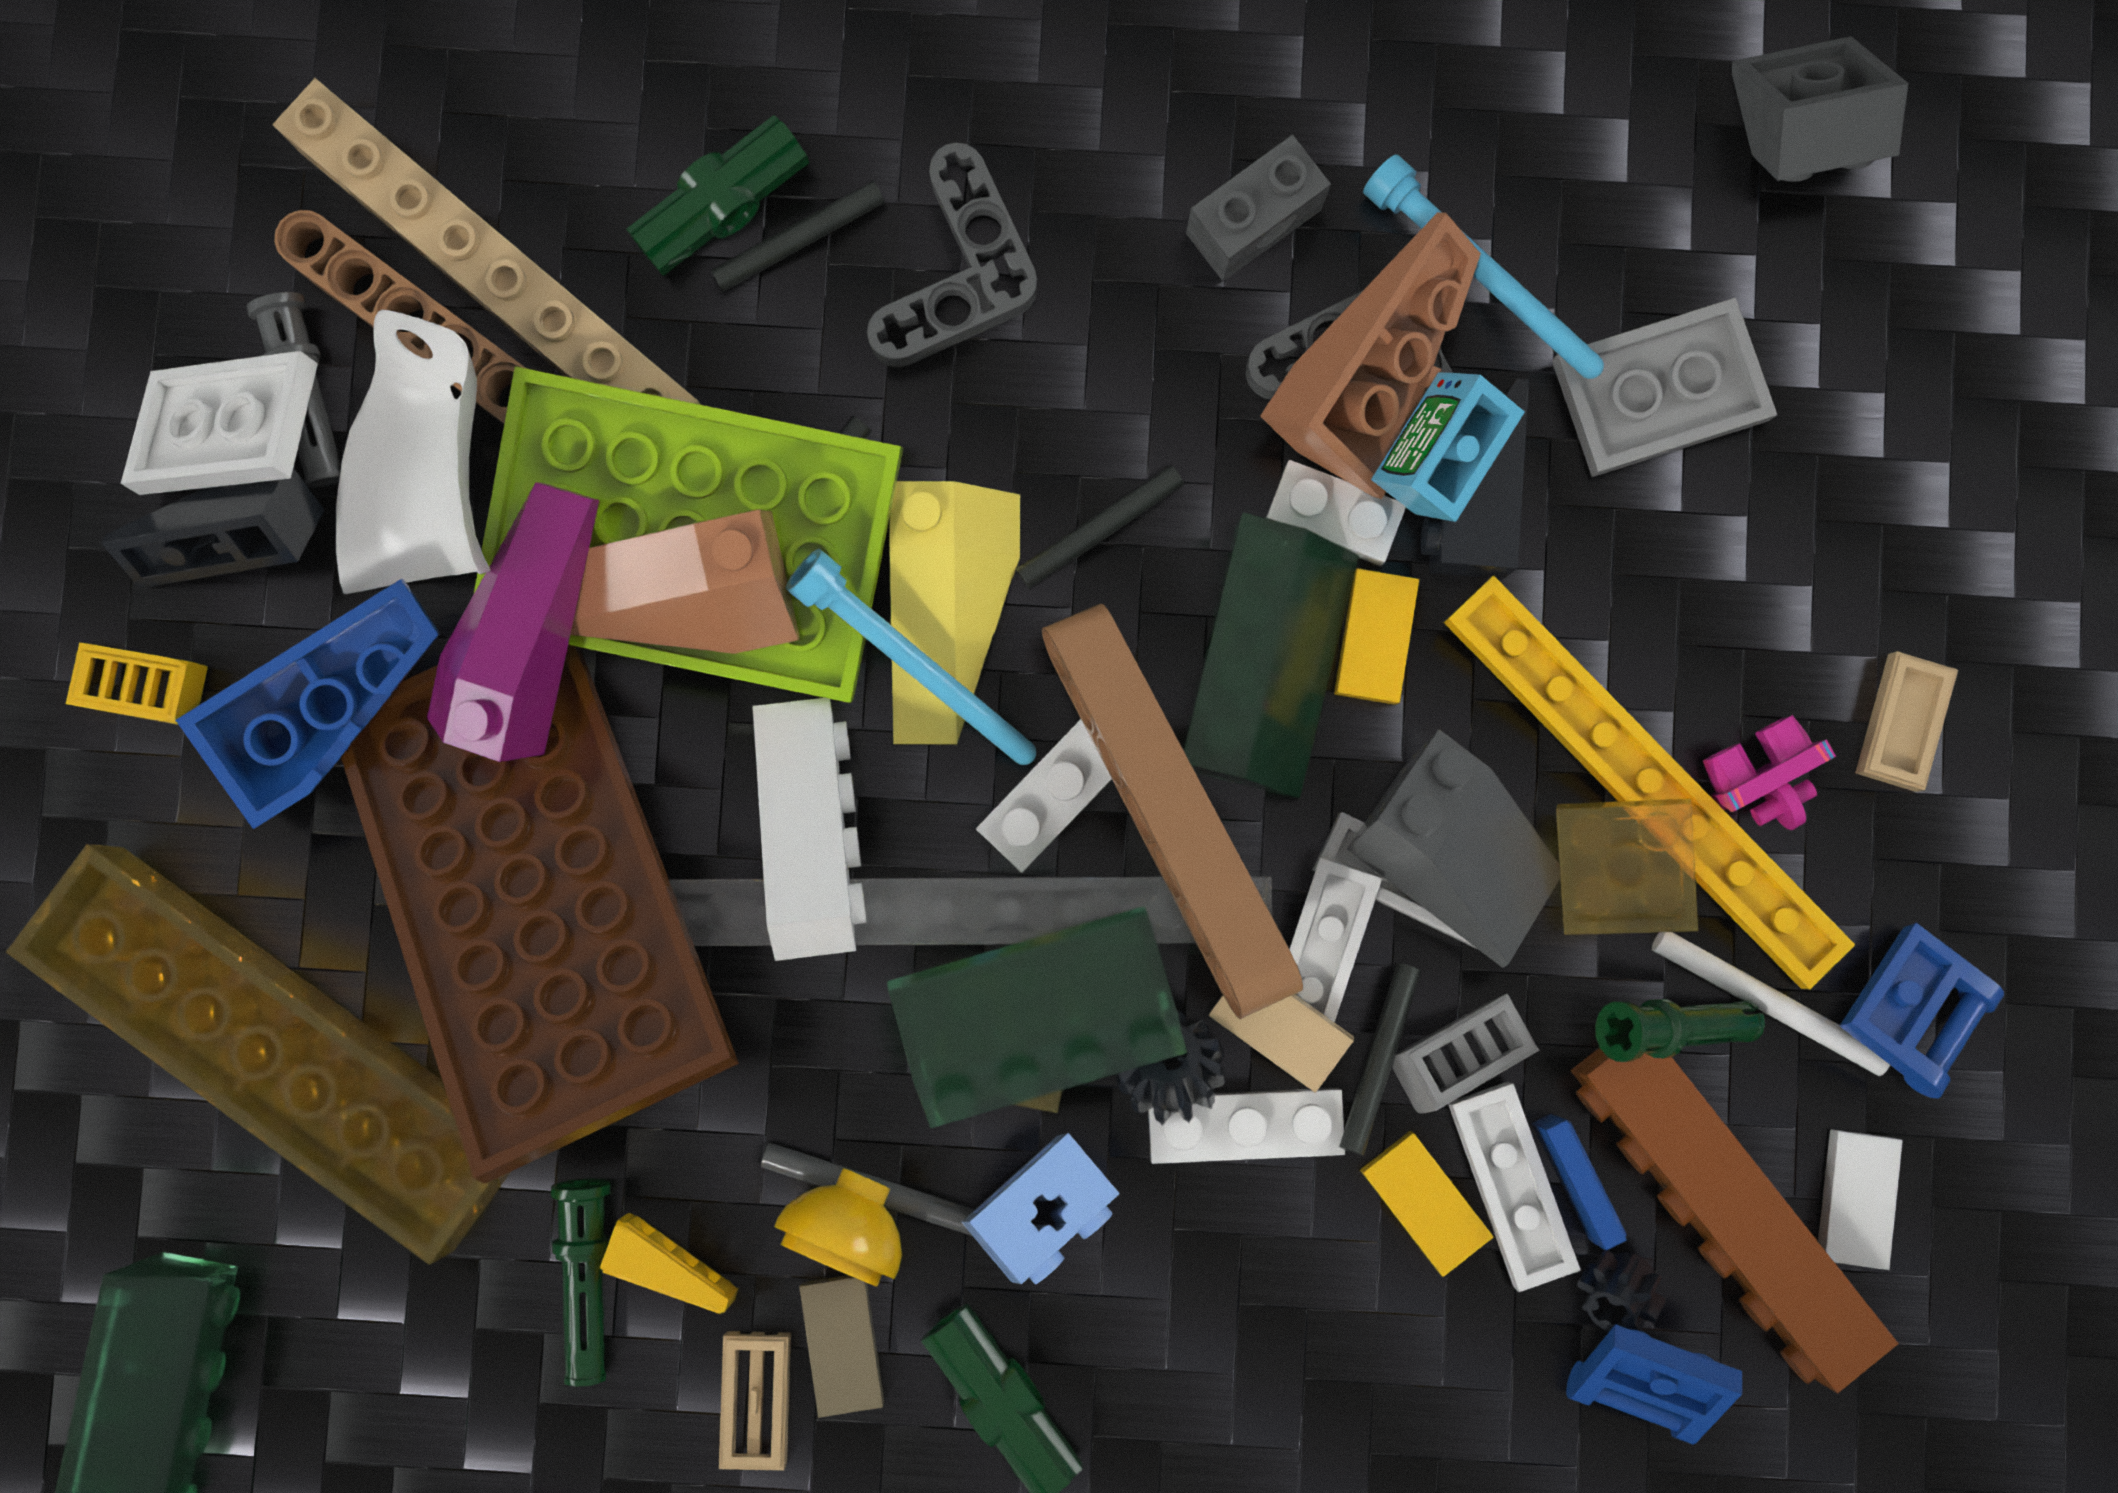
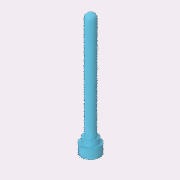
[1363,154,1604,379]
[786,549,1036,765]

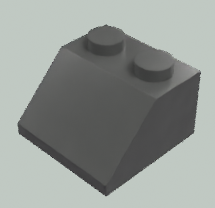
[1732,36,1908,182]

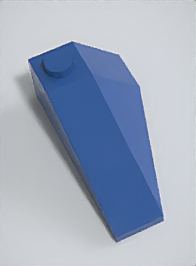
[176,579,441,829]

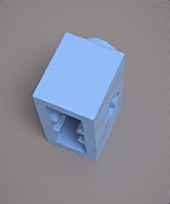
[961,1133,1120,1284]

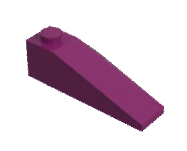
[427,482,599,762]

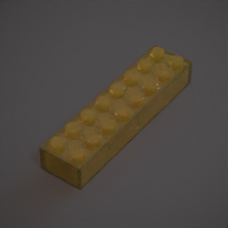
[6,844,511,1265]

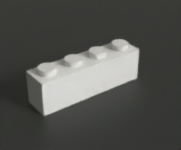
[753,698,867,961]

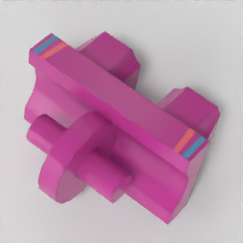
[1703,715,1836,830]

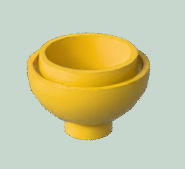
[774,1168,902,1287]

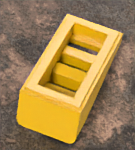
[66,642,208,725]
[600,1213,738,1314]

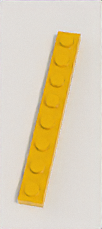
[1444,575,1855,989]

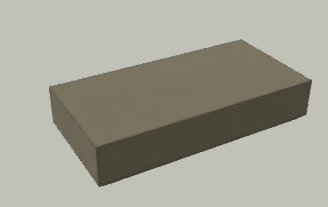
[799,1275,885,1418]

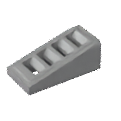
[1392,994,1539,1114]

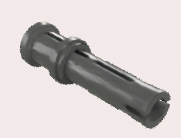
[246,292,341,489]

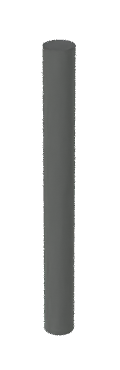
[761,1142,975,1236]

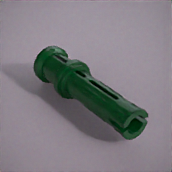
[1595,999,1765,1062]
[551,1179,611,1387]

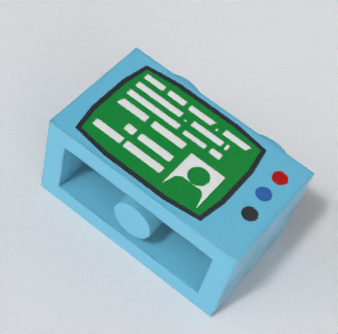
[1371,372,1525,522]

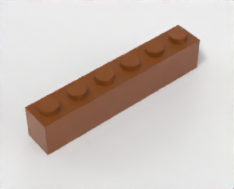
[1571,1047,1899,1394]

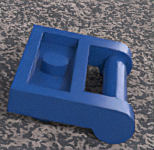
[1840,923,2004,1098]
[1566,1324,1742,1445]

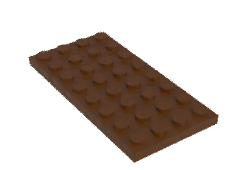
[341,645,739,1184]

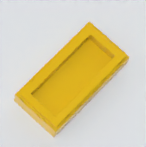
[1334,568,1419,705]
[1360,1131,1494,1277]

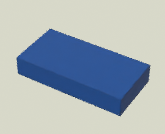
[1531,1114,1627,1250]

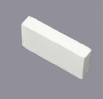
[1818,1129,1903,1270]

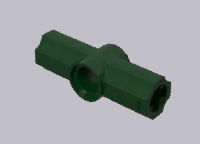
[626,115,810,276]
[921,1303,1083,1493]

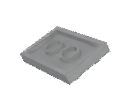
[1552,298,1777,477]

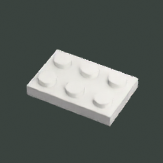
[121,351,318,495]

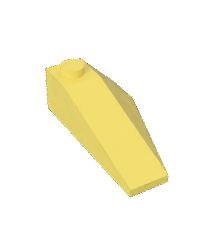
[890,481,1020,745]

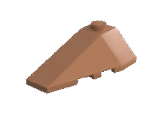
[1260,212,1481,499]
[570,510,800,654]

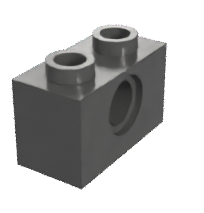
[1186,135,1331,281]

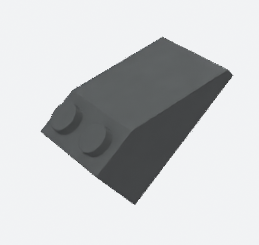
[1347,729,1564,968]

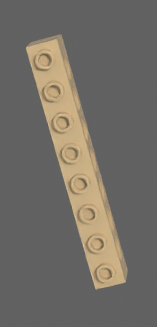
[272,78,701,405]

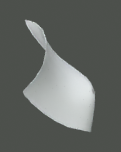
[336,310,491,594]

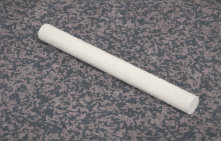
[1652,928,1890,1076]

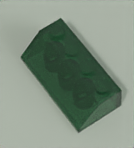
[1182,513,1359,799]
[887,906,1187,1128]
[55,1252,240,1493]

